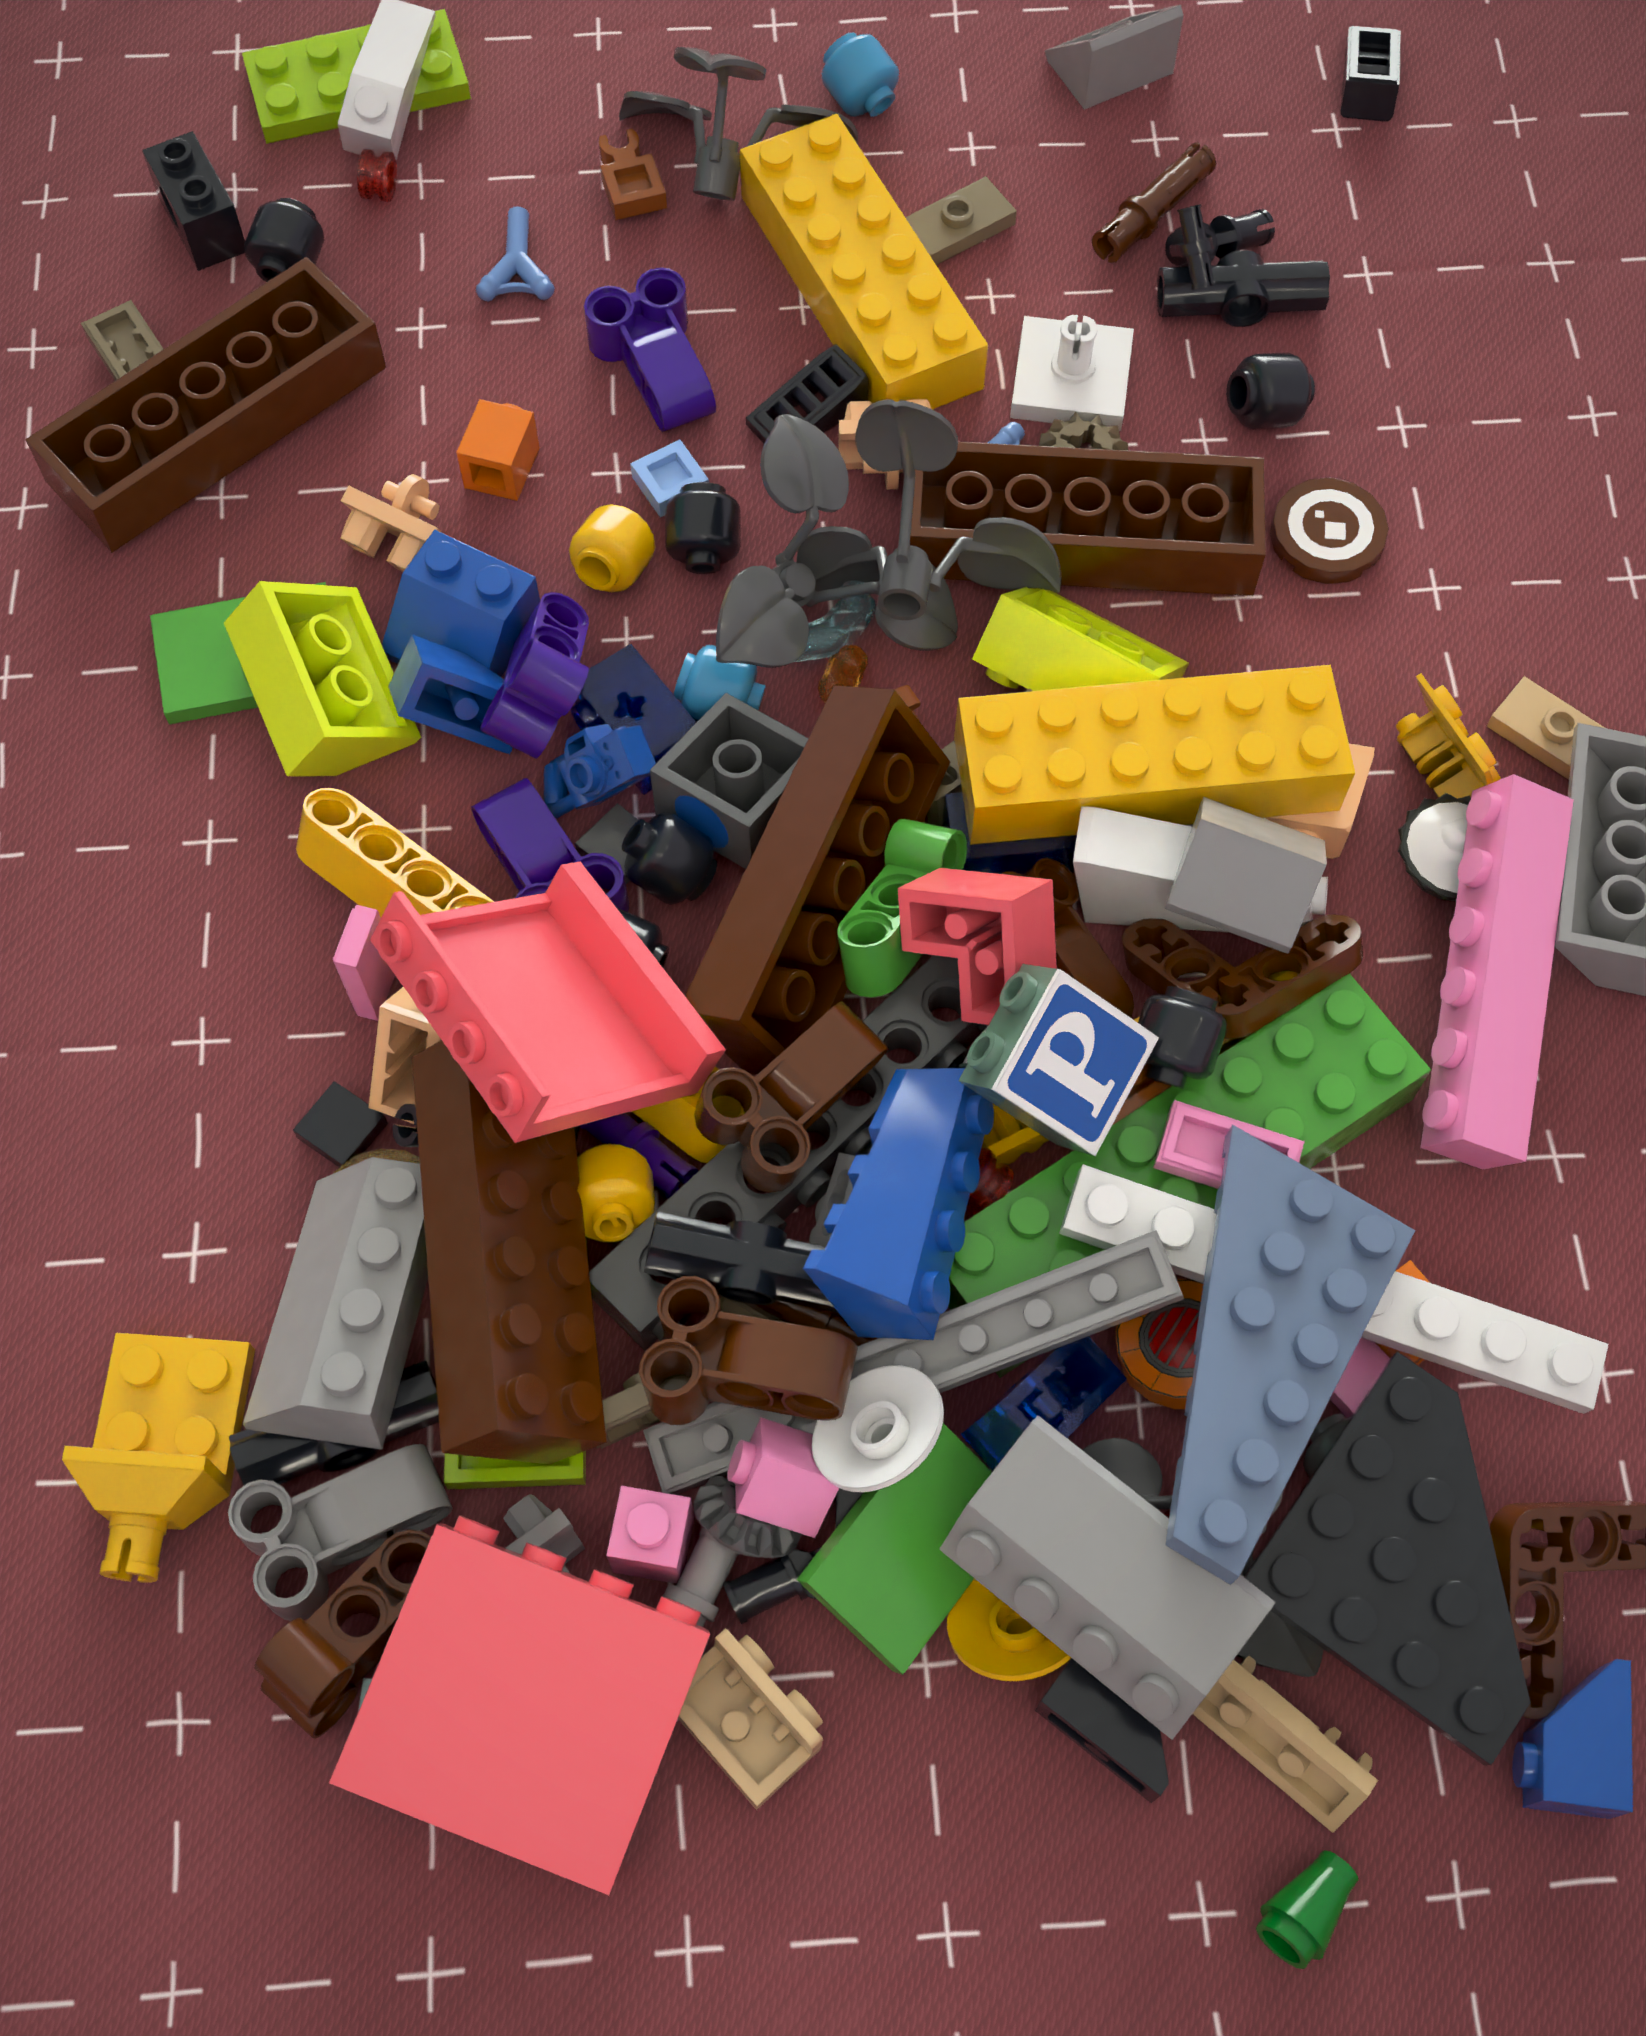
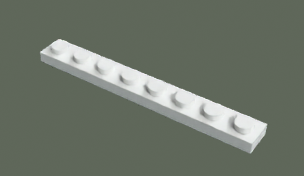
[1059,1165,1609,1414]

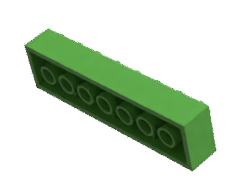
[948,973,1431,1378]

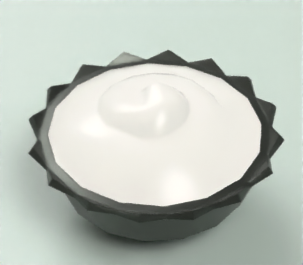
[1398,793,1471,901]

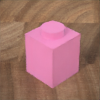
[727,1417,839,1538]
[606,1486,695,1584]

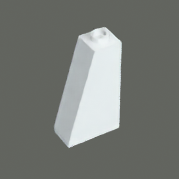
[1073,806,1328,932]

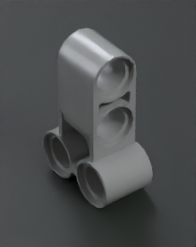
[228,1444,453,1621]

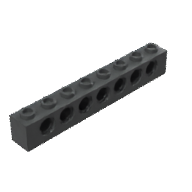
[589,955,988,1351]

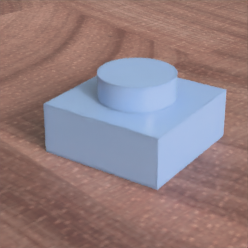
[630,439,709,517]

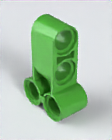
[837,818,967,997]

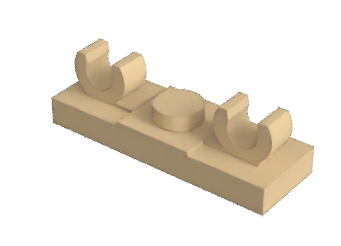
[1193,1656,1378,1833]

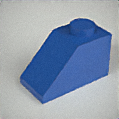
[388,634,513,754]
[1512,1659,1633,1819]

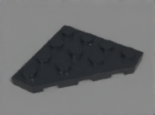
[1244,1351,1530,1766]

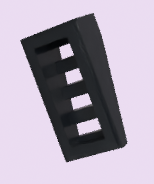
[1341,26,1401,121]
[746,344,869,443]

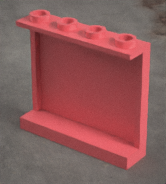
[370,861,726,1143]
[329,1515,710,1895]

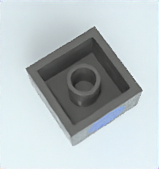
[650,693,809,869]

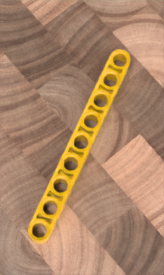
[296,788,744,1163]

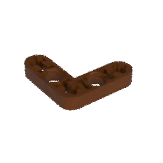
[1122,914,1363,1039]
[1490,1500,1646,1720]

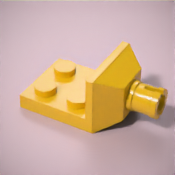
[62,1333,255,1583]

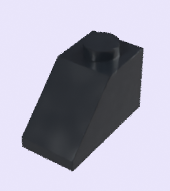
[1035,1659,1169,1803]

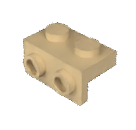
[678,1628,823,1810]

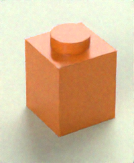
[456,399,540,501]

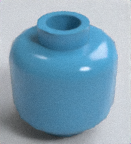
[822,32,899,117]
[673,645,766,722]

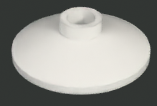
[812,1365,944,1492]

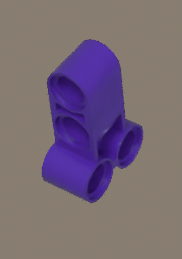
[584,267,716,432]
[480,592,589,759]
[471,778,629,912]

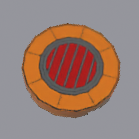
[1116,1279,1203,1410]

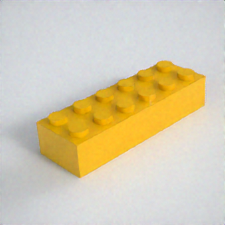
[740,114,988,410]
[954,665,1355,845]

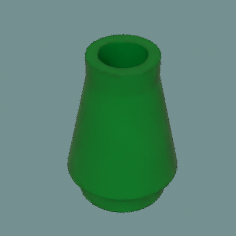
[1256,1850,1359,1969]

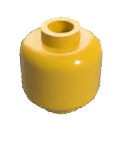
[569,504,655,593]
[577,1144,655,1242]

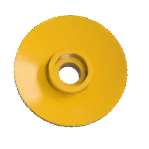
[947,1578,1071,1681]

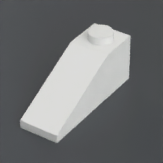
[338,0,435,165]

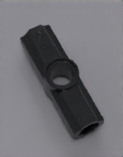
[1157,250,1330,327]
[644,1211,838,1313]
[229,1360,439,1485]

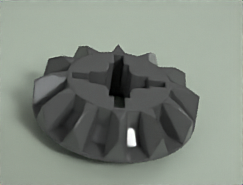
[693,1476,802,1558]

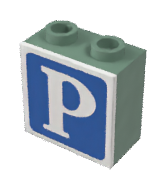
[958,964,1159,1156]

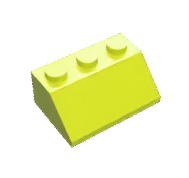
[224,581,421,777]
[972,587,1189,691]

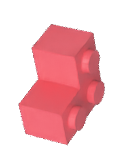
[898,868,1057,1025]

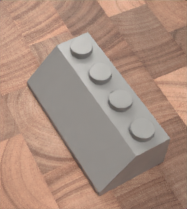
[1554,723,1646,996]
[243,1157,428,1449]
[939,1416,1276,1740]

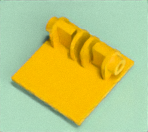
[1396,673,1501,799]

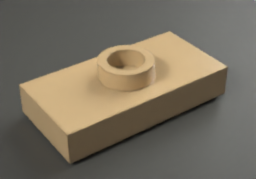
[1487,676,1605,780]

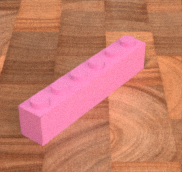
[1420,774,1574,1169]

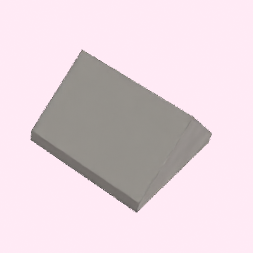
[1045,4,1184,110]
[1165,797,1327,954]

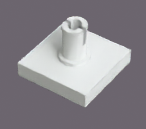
[1010,315,1134,431]

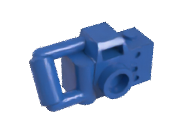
[543,724,656,818]

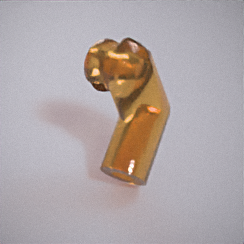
[818,644,868,704]

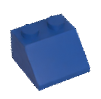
[382,530,540,677]

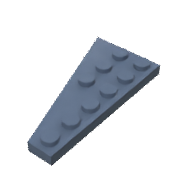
[1165,1125,1416,1585]

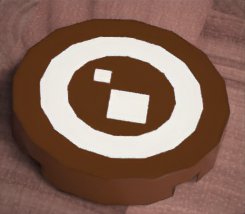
[1270,478,1389,584]

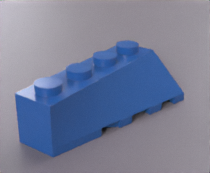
[803,1068,994,1340]

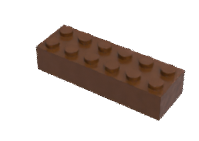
[25,257,386,552]
[910,442,1266,596]
[685,686,951,1075]
[412,1040,607,1464]

